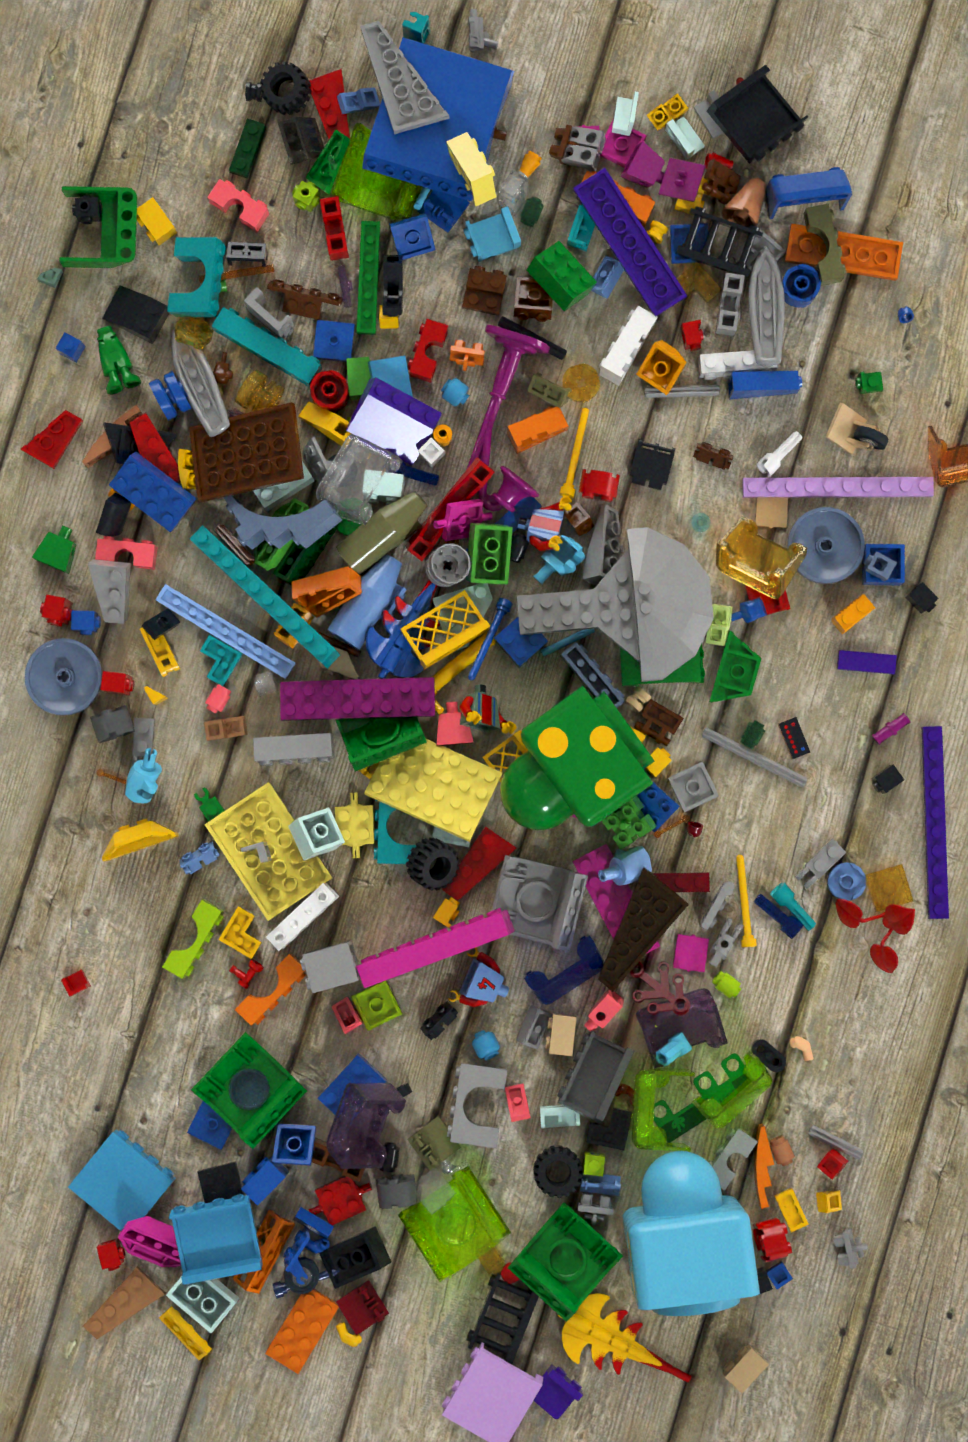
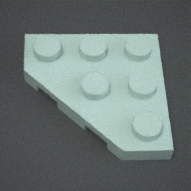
[432,583,493,652]

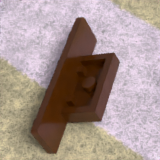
[267,279,344,320]

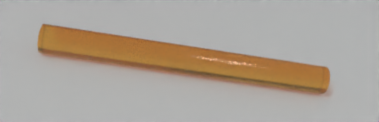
[199,264,275,283]

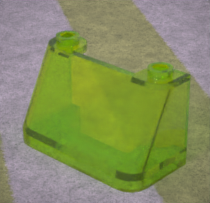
[692,1051,772,1128]

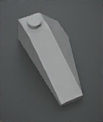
[583,504,624,585]

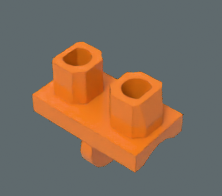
[450,340,485,371]

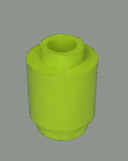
[712,970,742,998]

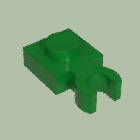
[194,787,225,821]

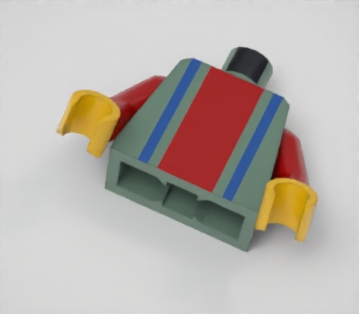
[459,684,517,734]

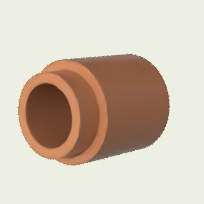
[769,1135,795,1166]

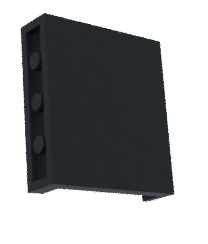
[706,64,808,164]

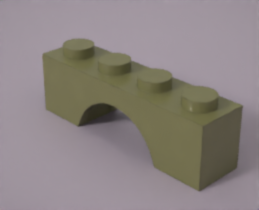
[803,203,846,286]

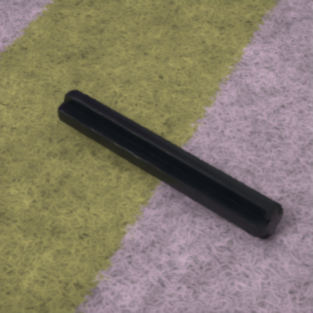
[498,316,567,360]

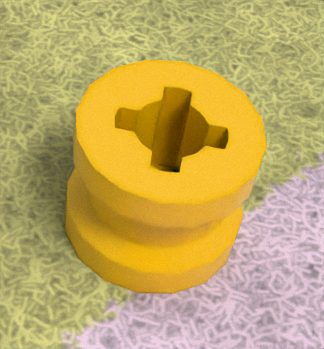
[646,220,668,244]

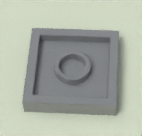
[668,762,719,813]

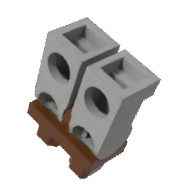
[549,125,606,172]

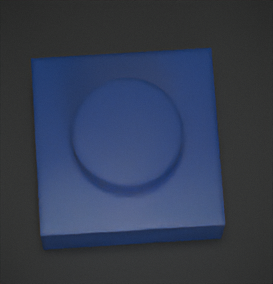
[766,1261,793,1289]

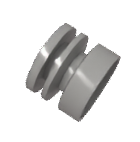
[425,543,471,587]

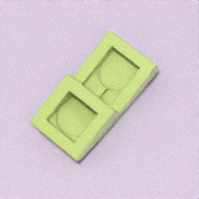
[706,604,733,646]

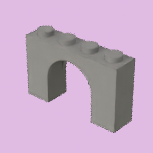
[447,1063,507,1149]

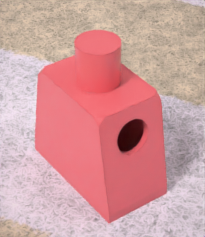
[437,702,473,746]
[584,988,624,1032]

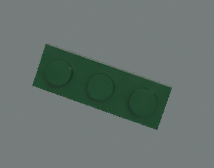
[229,118,266,179]

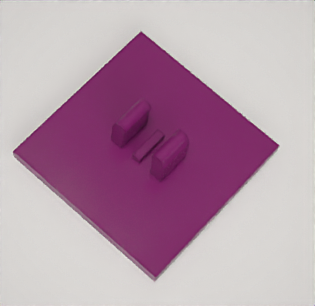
[658,158,706,202]

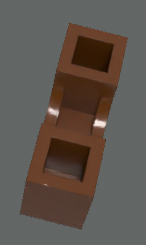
[312,1137,369,1182]

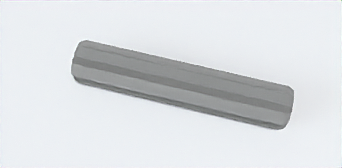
[808,1125,864,1160]

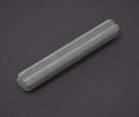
[644,385,720,398]

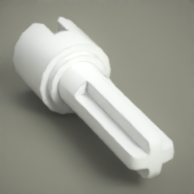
[756,431,802,477]

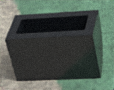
[96,493,131,536]

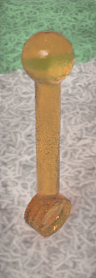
[96,769,126,784]
[654,815,690,838]

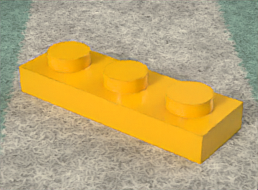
[159,1306,212,1360]

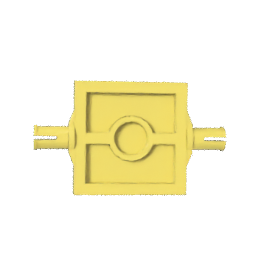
[335,793,375,858]

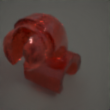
[615,1084,641,1106]

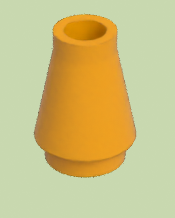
[517,150,542,181]

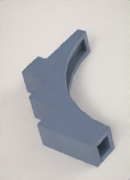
[224,495,342,550]

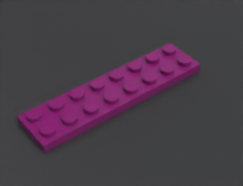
[280,677,435,721]

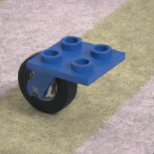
[283,1227,319,1294]

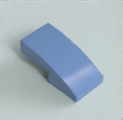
[337,87,380,114]

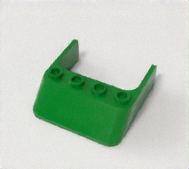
[59,186,138,268]

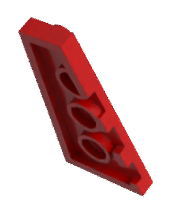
[309,68,351,147]
[130,412,181,484]
[442,826,517,901]

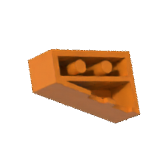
[507,406,569,454]
[292,566,362,618]

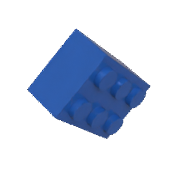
[318,1053,387,1125]

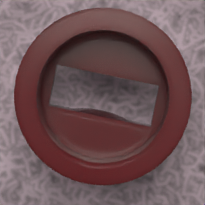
[687,821,703,837]

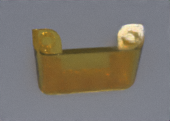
[716,516,807,599]

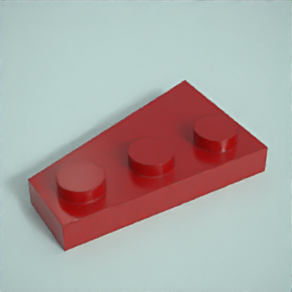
[20,410,83,469]

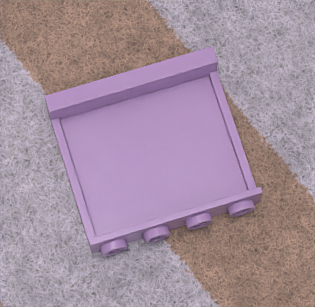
[441,1342,543,1442]

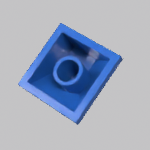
[272,1124,316,1166]

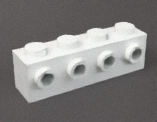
[698,350,778,380]

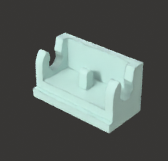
[540,1105,580,1128]

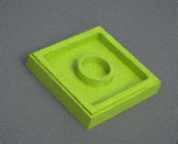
[351,981,402,1031]

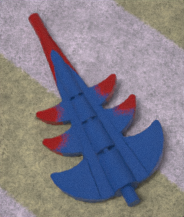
[366,563,448,679]

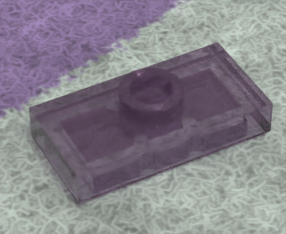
[337,265,353,308]

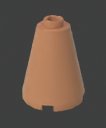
[721,178,766,227]

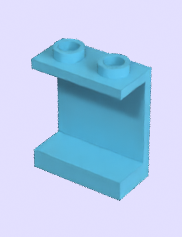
[463,206,521,262]

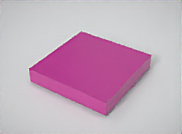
[599,120,647,168]

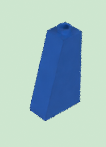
[728,371,802,400]

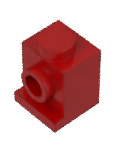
[680,319,704,351]

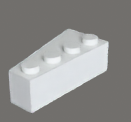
[598,306,658,386]

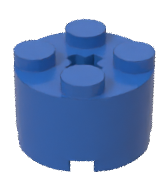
[782,264,821,308]

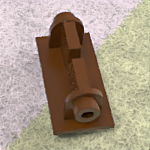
[693,442,733,470]

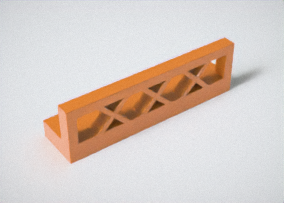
[233,1210,295,1294]

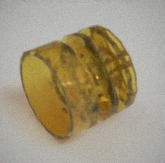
[235,369,285,412]

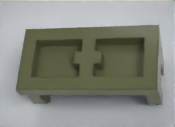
[527,372,572,408]

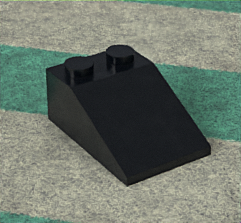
[102,285,169,344]
[319,1226,391,1289]

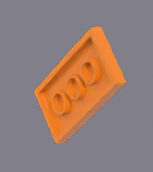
[265,1289,339,1374]

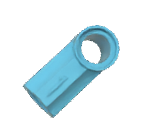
[655,1032,693,1067]

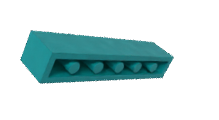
[212,307,322,387]

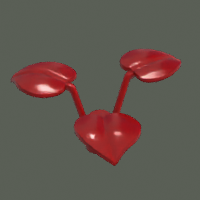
[835,899,915,973]

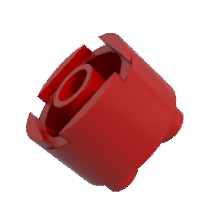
[310,370,349,413]
[579,469,620,502]
[752,1218,792,1263]

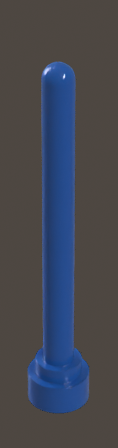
[468,598,513,680]

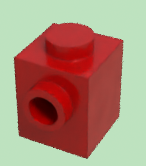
[96,1238,126,1271]

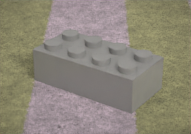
[253,733,335,766]

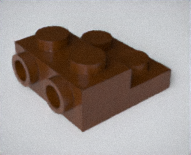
[462,266,507,316]
[513,277,553,322]

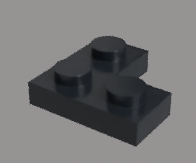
[586,1107,633,1151]

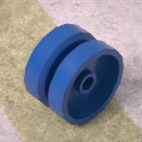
[149,371,192,421]

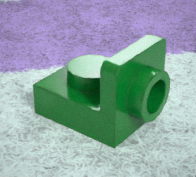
[855,371,883,394]

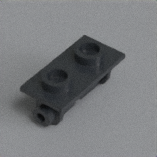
[420,1001,459,1040]

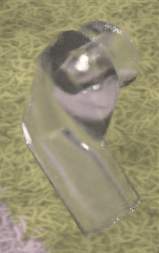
[441,1160,470,1177]

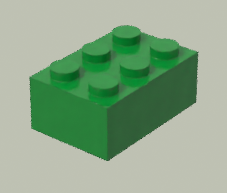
[527,241,597,312]

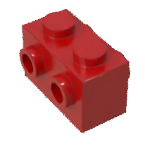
[40,594,73,627]

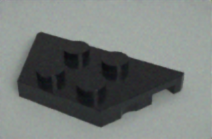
[103,422,177,464]

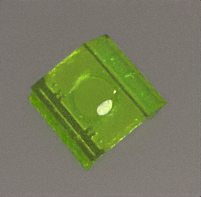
[332,123,422,220]
[398,1166,511,1282]

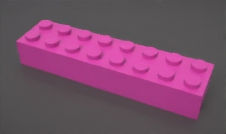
[356,908,515,988]

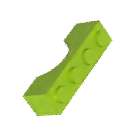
[162,899,224,979]

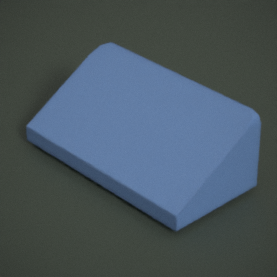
[591,255,624,299]

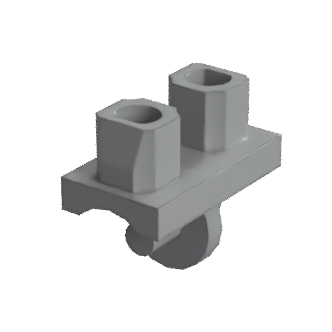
[577,1192,614,1226]
[834,1228,868,1269]

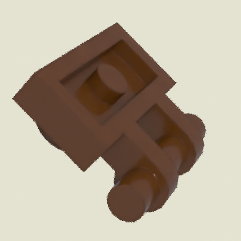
[702,160,741,205]
[634,699,684,746]

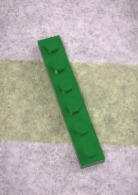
[357,221,381,335]

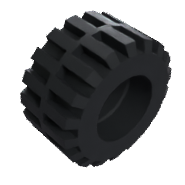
[260,61,311,115]
[406,837,460,891]
[533,1145,583,1198]

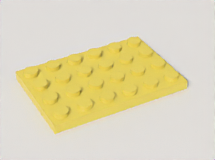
[364,739,503,842]
[205,782,333,921]

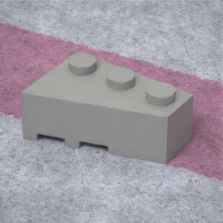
[88,559,131,624]

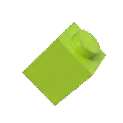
[582,1151,605,1177]

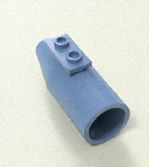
[327,554,406,650]

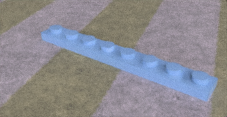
[156,584,296,679]

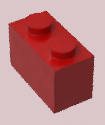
[100,671,135,696]

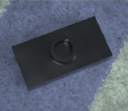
[142,608,180,640]

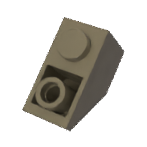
[321,647,359,680]

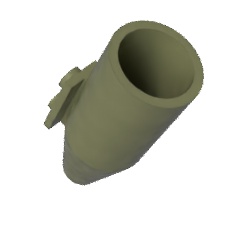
[336,491,427,575]

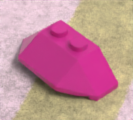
[118,1216,181,1267]

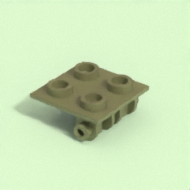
[407,1116,461,1171]

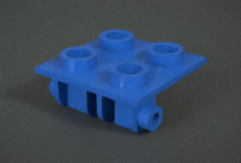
[418,190,470,233]
[637,782,680,832]

